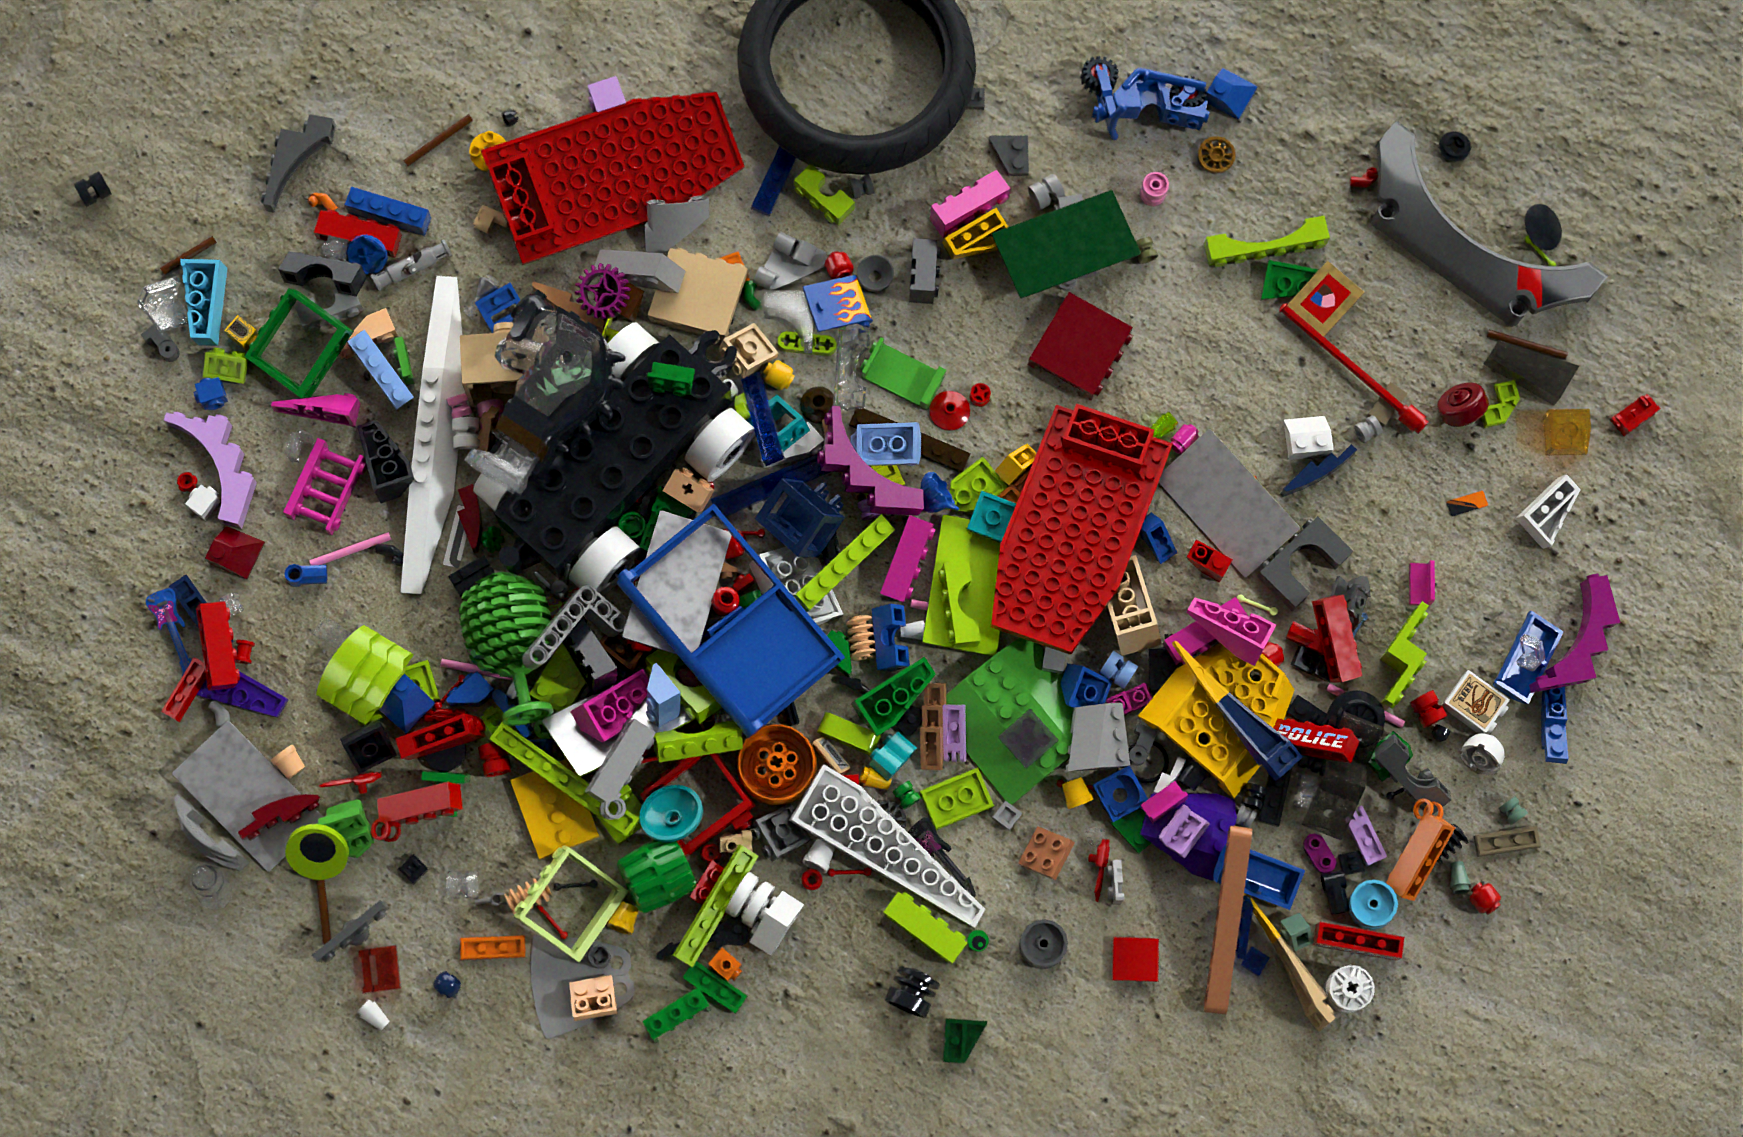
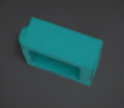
[746,395,810,456]

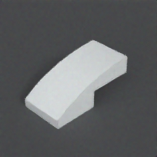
[1154,757,1186,794]

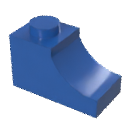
[1140,512,1178,564]

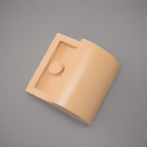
[569,975,618,1021]

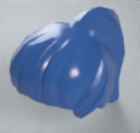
[920,472,959,513]

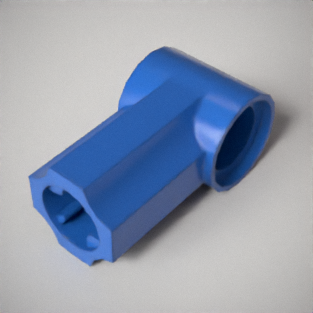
[284,564,328,587]

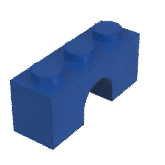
[872,603,910,672]

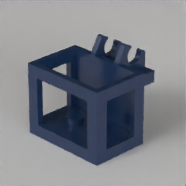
[755,478,845,558]

